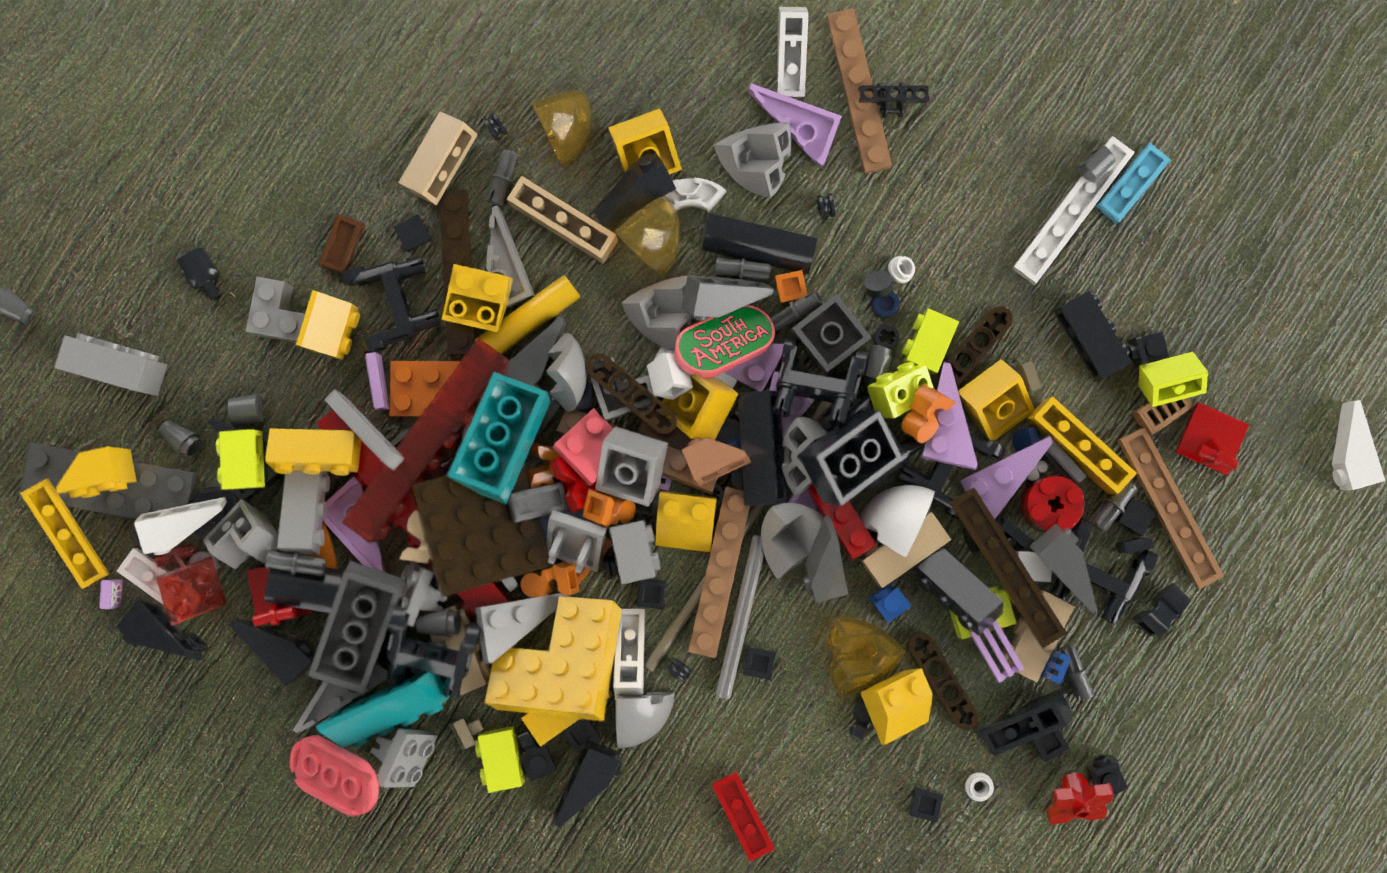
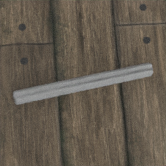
[716,535,764,699]

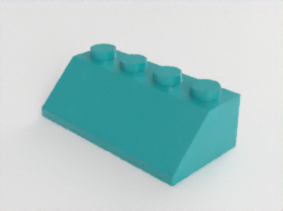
[447,372,550,504]
[316,671,450,748]

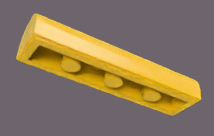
[475,275,581,362]
[20,478,109,589]

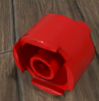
[1020,476,1084,532]

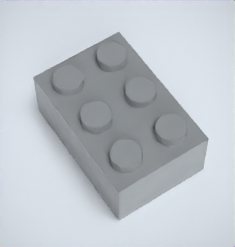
[54,333,168,396]

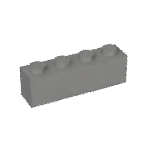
[277,470,330,555]

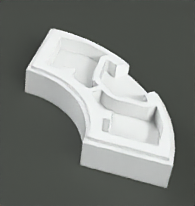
[653,178,726,216]

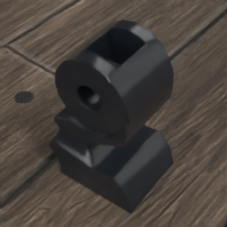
[1132,583,1191,637]

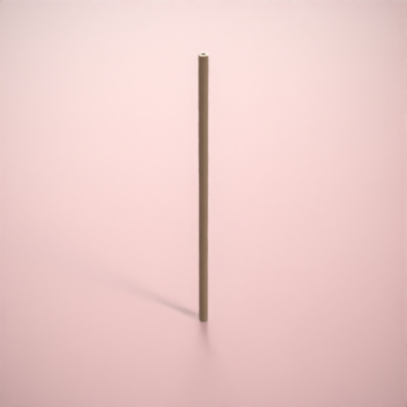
[644,366,849,672]

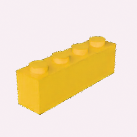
[1026,397,1137,495]

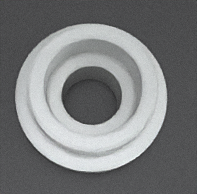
[888,256,915,284]
[965,772,994,801]

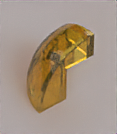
[532,91,592,167]
[615,196,680,274]
[827,617,906,697]

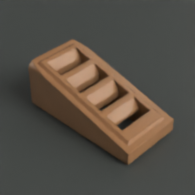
[1132,398,1194,435]

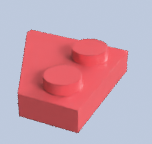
[552,408,613,486]

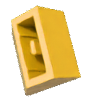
[442,264,513,332]
[56,447,137,498]

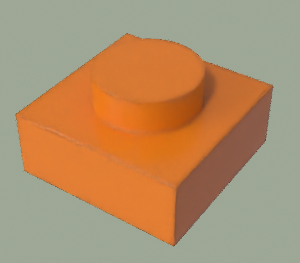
[774,270,807,304]

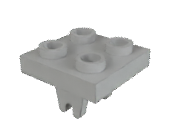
[546,510,607,573]
[396,561,447,626]
[371,729,438,787]

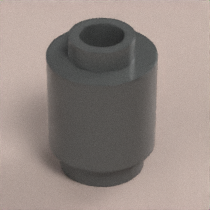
[862,345,893,386]

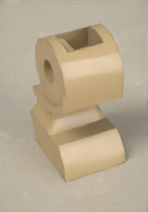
[400,510,431,563]

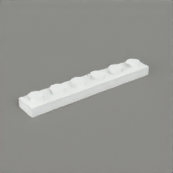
[1012,136,1134,285]

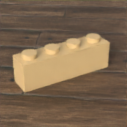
[507,176,618,264]

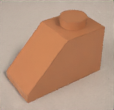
[682,438,751,486]

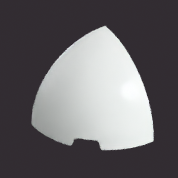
[860,485,935,557]

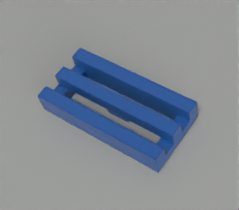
[1041,650,1071,684]

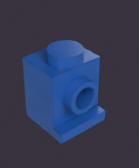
[868,583,911,623]

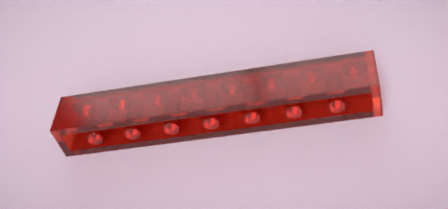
[342,338,509,543]

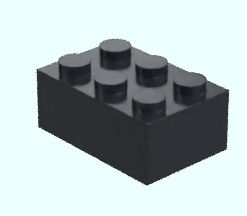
[798,410,903,506]

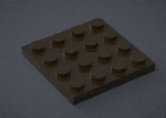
[410,465,552,597]

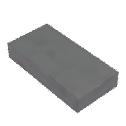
[1039,434,1087,483]
[508,482,569,523]

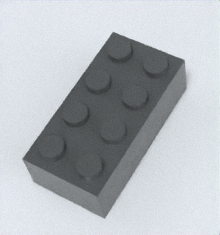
[308,561,405,694]

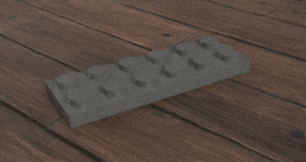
[19,443,197,519]

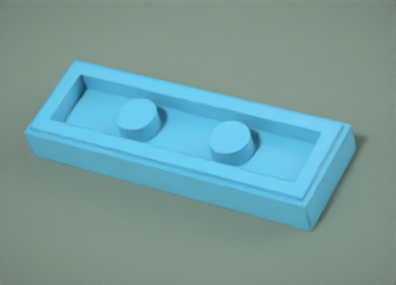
[1096,143,1171,224]

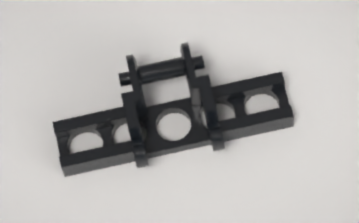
[858,82,929,118]

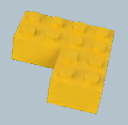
[485,596,622,721]

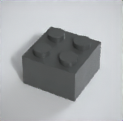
[790,294,871,375]

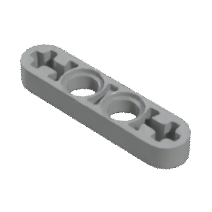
[325,389,404,469]

